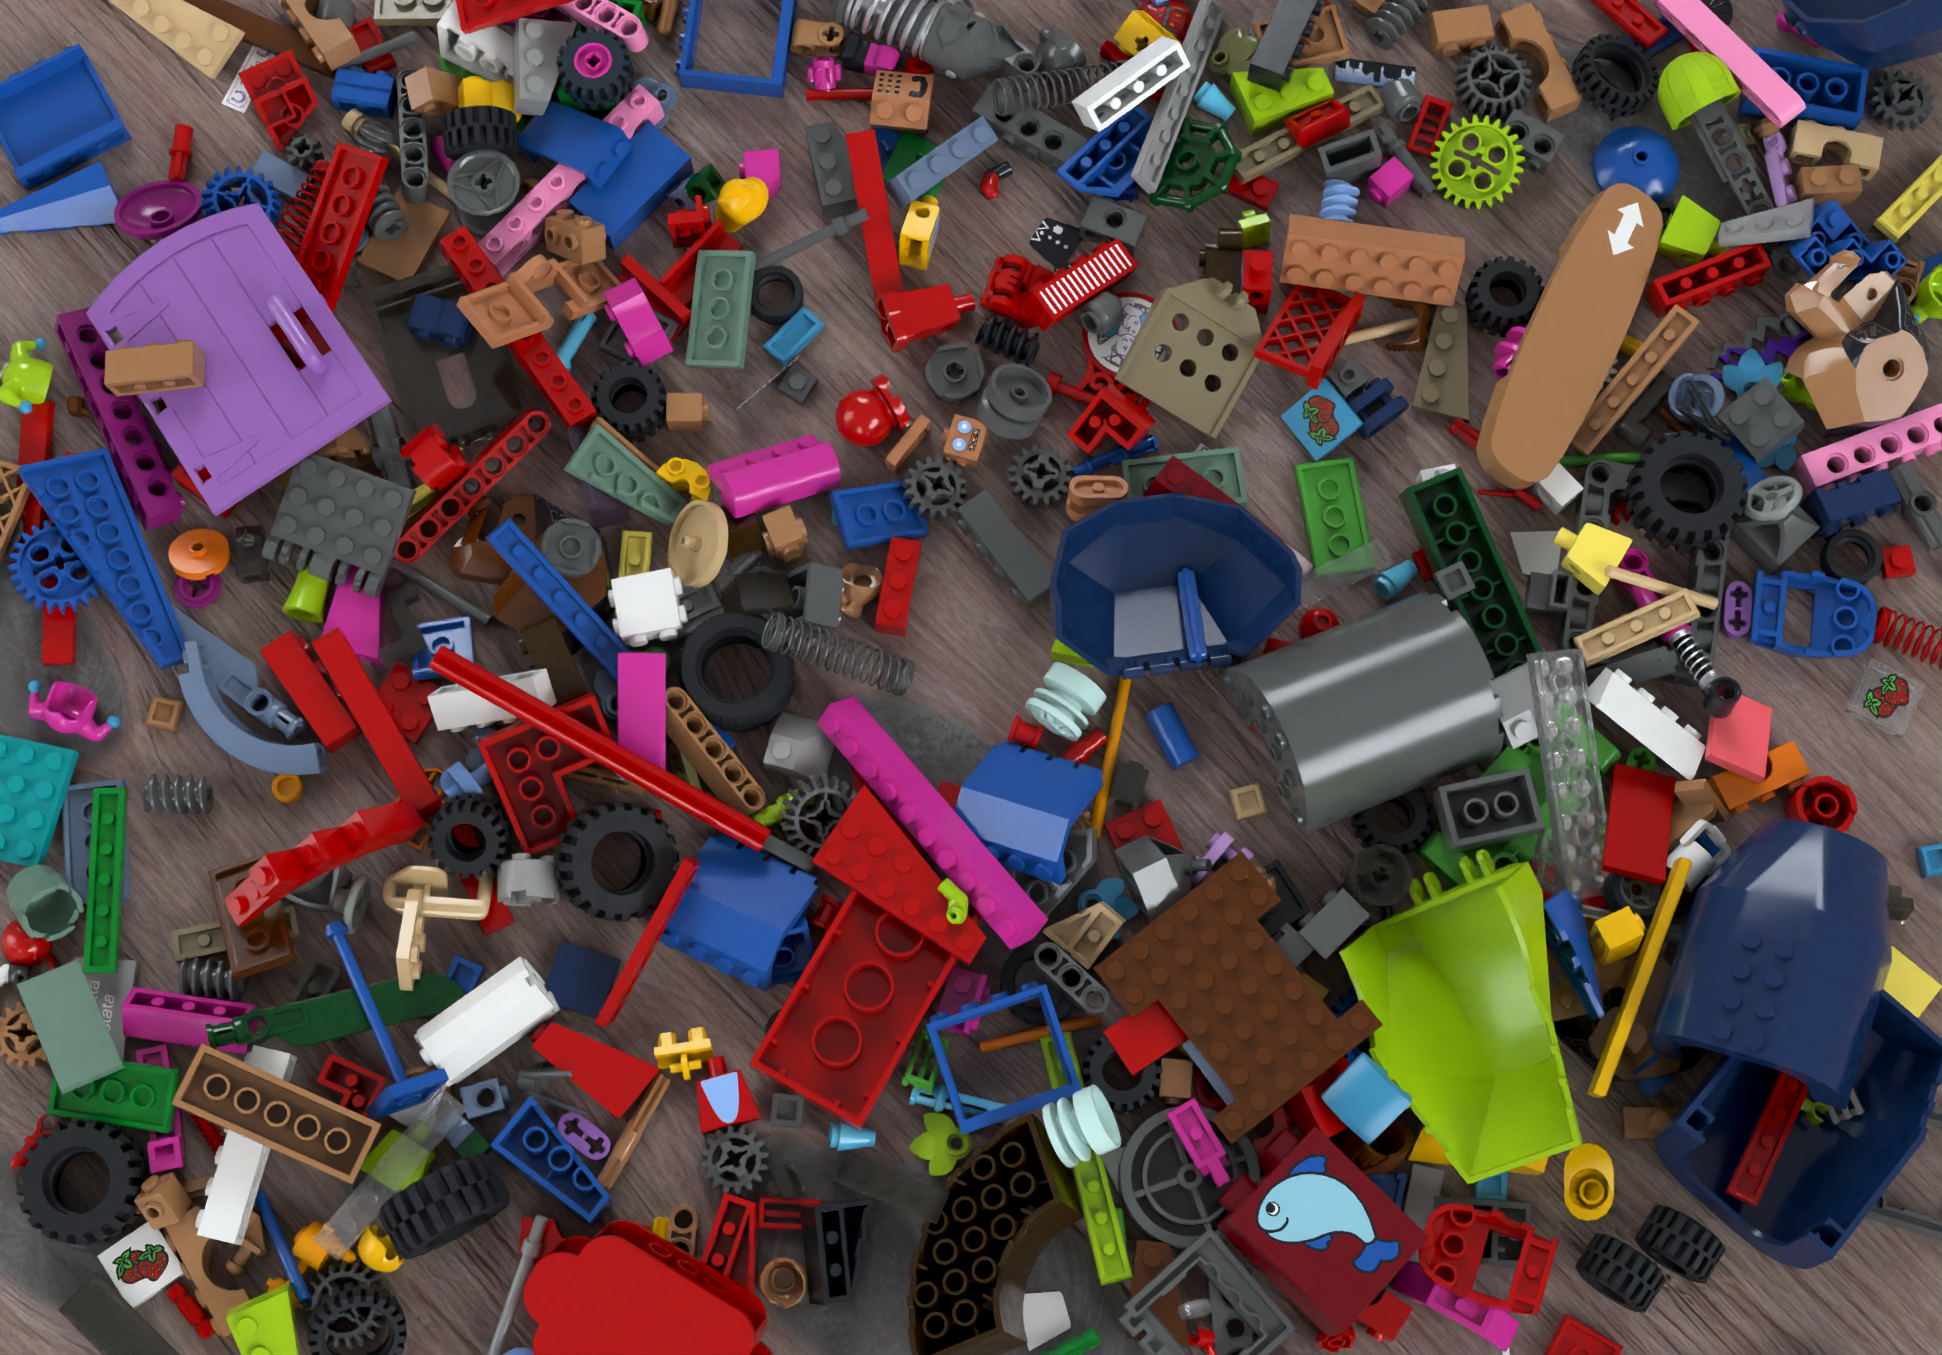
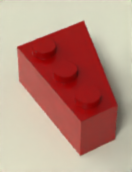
[700,1192,758,1295]

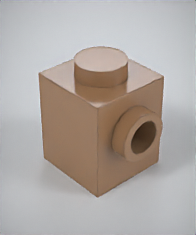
[134,1173,192,1230]

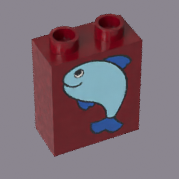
[1216,1126,1429,1337]

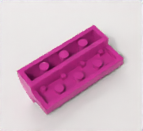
[707,434,841,519]

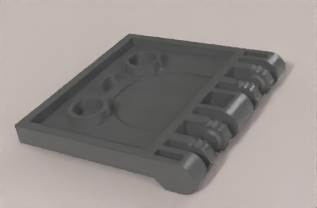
[262,453,416,599]

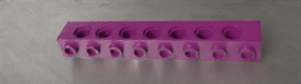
[55,307,185,531]

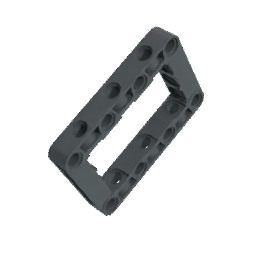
[1557,460,1730,687]

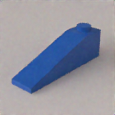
[1543,889,1605,1020]

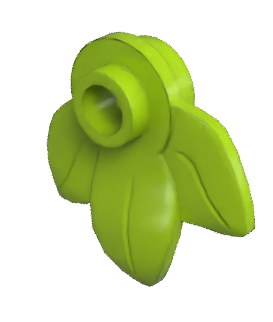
[909,1112,972,1176]

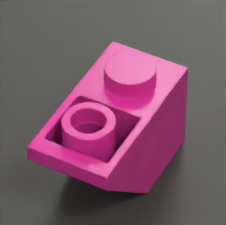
[739,149,782,203]

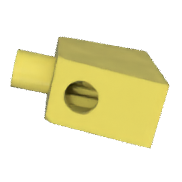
[1553,523,1633,595]

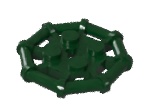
[1148,116,1242,213]

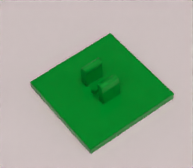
[882,131,944,199]

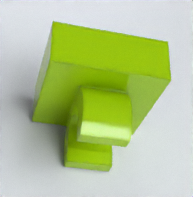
[1239,209,1270,248]

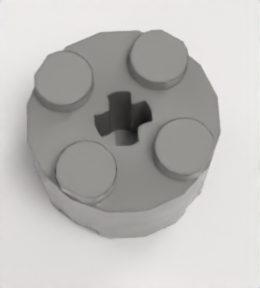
[497,853,560,907]

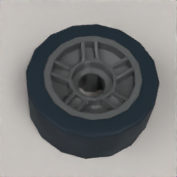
[1603,873,1666,921]

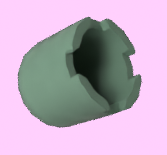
[6,864,84,941]

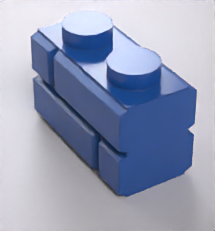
[331,66,398,119]

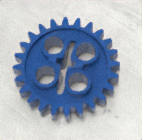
[8,520,102,615]

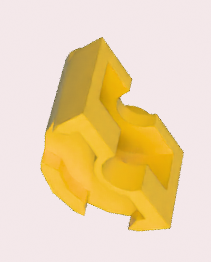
[656,457,713,502]

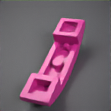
[135,1044,185,1175]

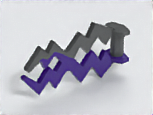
[1709,312,1808,382]

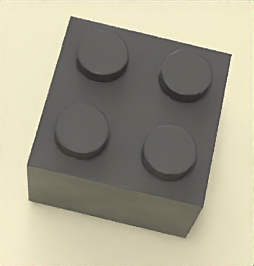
[1717,377,1805,465]
[780,562,845,639]
[1297,888,1370,960]

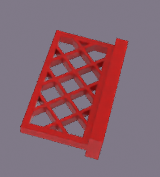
[1253,285,1366,390]

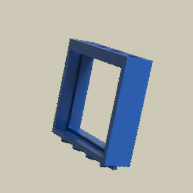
[675,0,797,98]
[925,980,1082,1134]

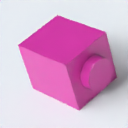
[1365,156,1414,209]

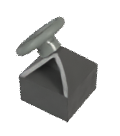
[1729,476,1820,575]
[284,863,371,934]

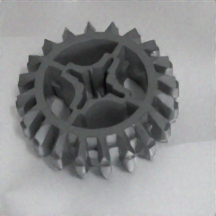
[1454,44,1532,121]
[780,773,857,855]
[302,1261,389,1350]

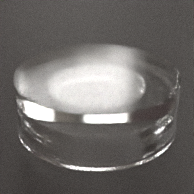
[1178,1299,1212,1320]

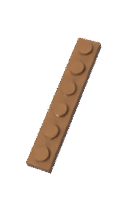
[1570,304,1700,459]

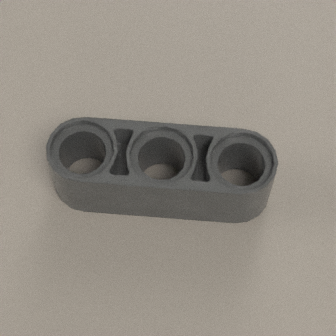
[1033,942,1109,1017]

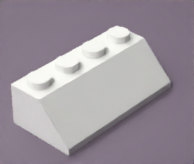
[1583,667,1706,780]

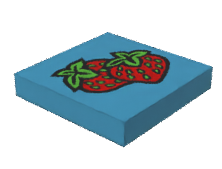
[1281,378,1364,462]

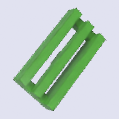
[901,1029,951,1095]

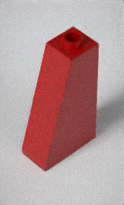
[530,1022,660,1119]

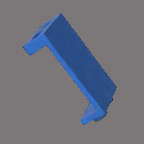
[518,100,633,190]

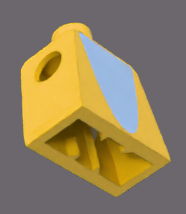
[899,195,940,271]

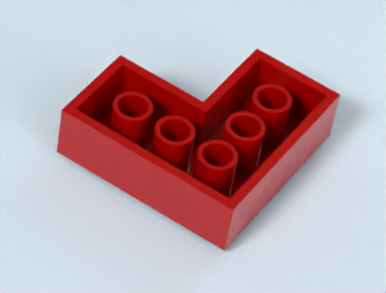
[477,692,614,855]

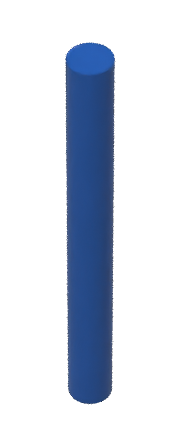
[255,1189,312,1304]

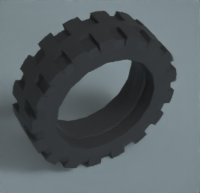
[999,941,1079,1027]

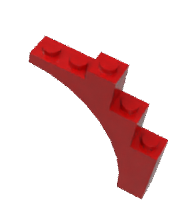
[224,799,425,927]

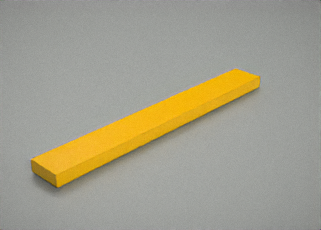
[1587,857,1693,1098]

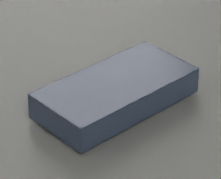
[252,151,315,204]

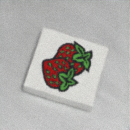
[97,1222,184,1310]

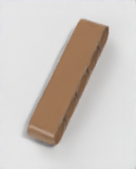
[666,687,766,817]

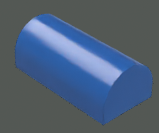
[1145,702,1200,771]

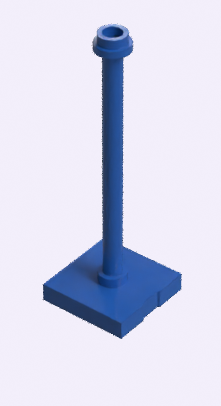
[325,920,449,1120]

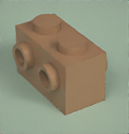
[544,209,606,265]
[762,505,809,566]

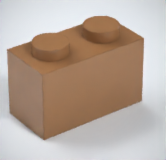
[1427,4,1495,57]
[404,66,464,119]
[1791,164,1863,206]

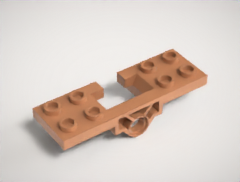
[456,254,621,349]

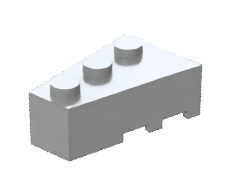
[513,18,577,116]

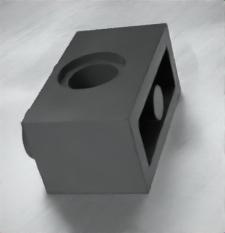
[1079,195,1147,257]

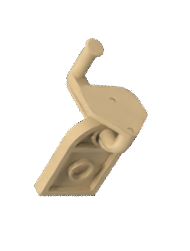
[382,865,494,991]

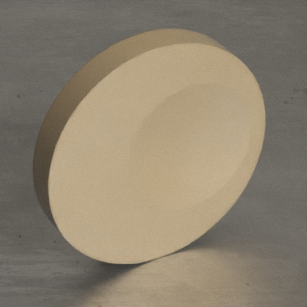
[668,500,728,588]

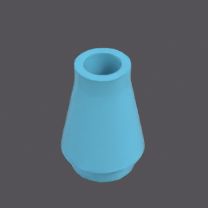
[1192,81,1236,122]
[1373,560,1418,600]
[829,1119,876,1151]

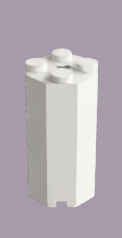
[414,956,560,1087]

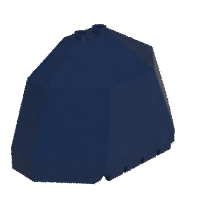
[1782,0,1942,71]
[1049,493,1302,680]

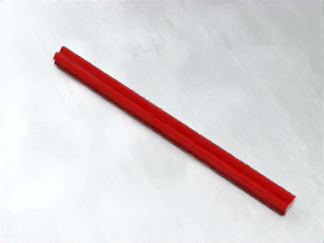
[428,645,771,852]

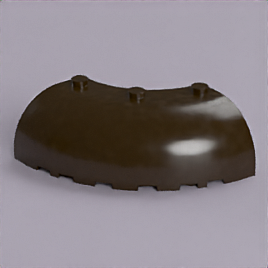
[907,1113,1084,1355]

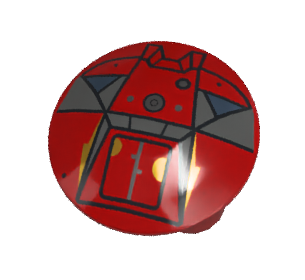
[1138,0,1192,42]

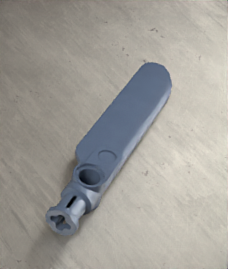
[171,605,307,742]

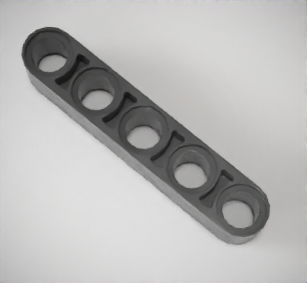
[397,68,429,205]

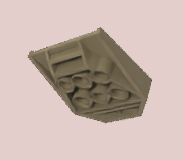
[1114,277,1266,439]

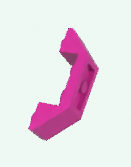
[1391,1261,1520,1352]

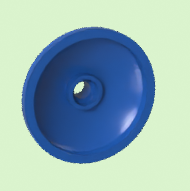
[1592,126,1679,204]

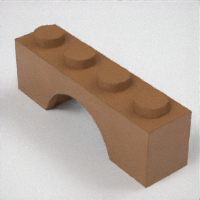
[277,0,361,71]
[1495,2,1582,123]
[165,1205,255,1338]

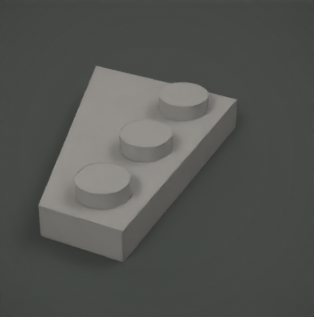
[1718,198,1814,248]

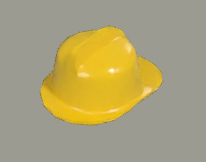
[715,177,769,233]
[1564,1143,1615,1221]

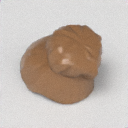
[840,563,883,618]

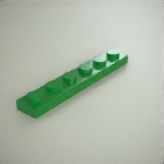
[83,788,128,974]

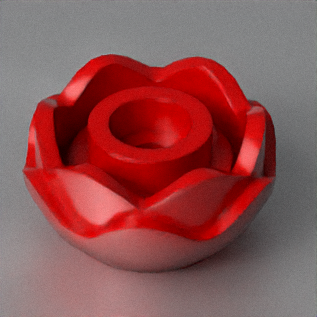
[1316,1326,1356,1353]

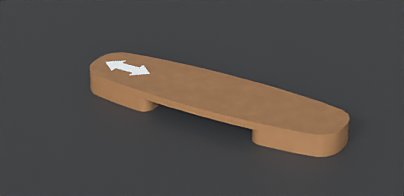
[1476,183,1663,489]

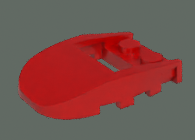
[1418,1203,1559,1316]

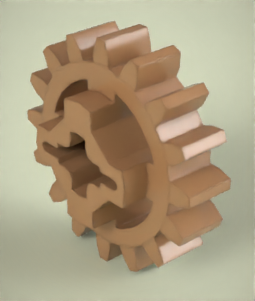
[0,1001,48,1069]

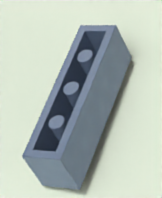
[884,115,999,209]

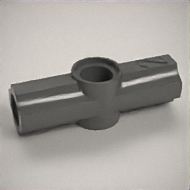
[367,406,415,490]
[1889,462,1942,552]

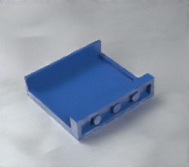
[0,44,132,191]

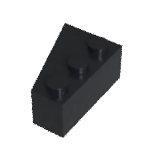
[800,1198,873,1305]

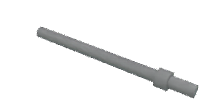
[487,1215,548,1355]

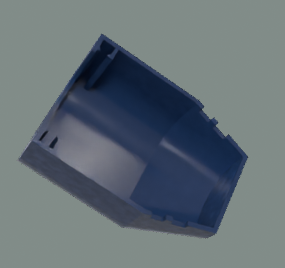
[1648,819,1892,1110]
[1655,989,1942,1269]

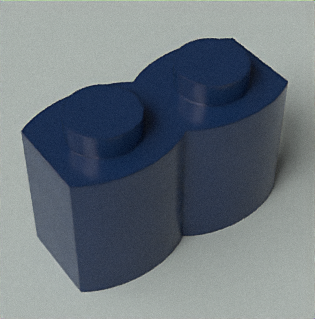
[407,294,473,349]

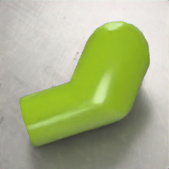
[937,878,968,924]

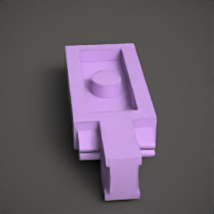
[1763,132,1798,207]

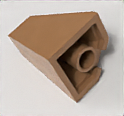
[314,427,375,469]

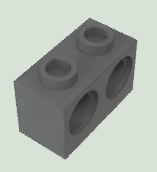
[1495,108,1565,175]

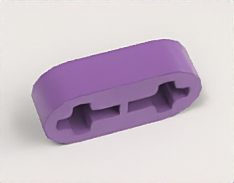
[1720,581,1753,639]
[558,1112,612,1161]

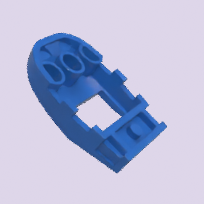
[1747,571,1877,659]

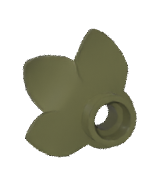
[1208,27,1260,76]

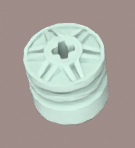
[1025,662,1106,741]
[1042,1085,1121,1168]

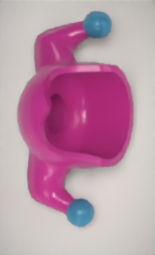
[28,680,120,742]

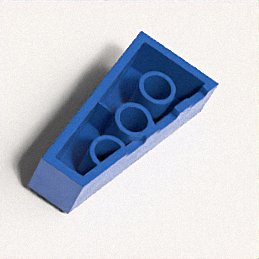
[490,1095,612,1229]

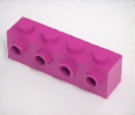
[121,987,257,1054]

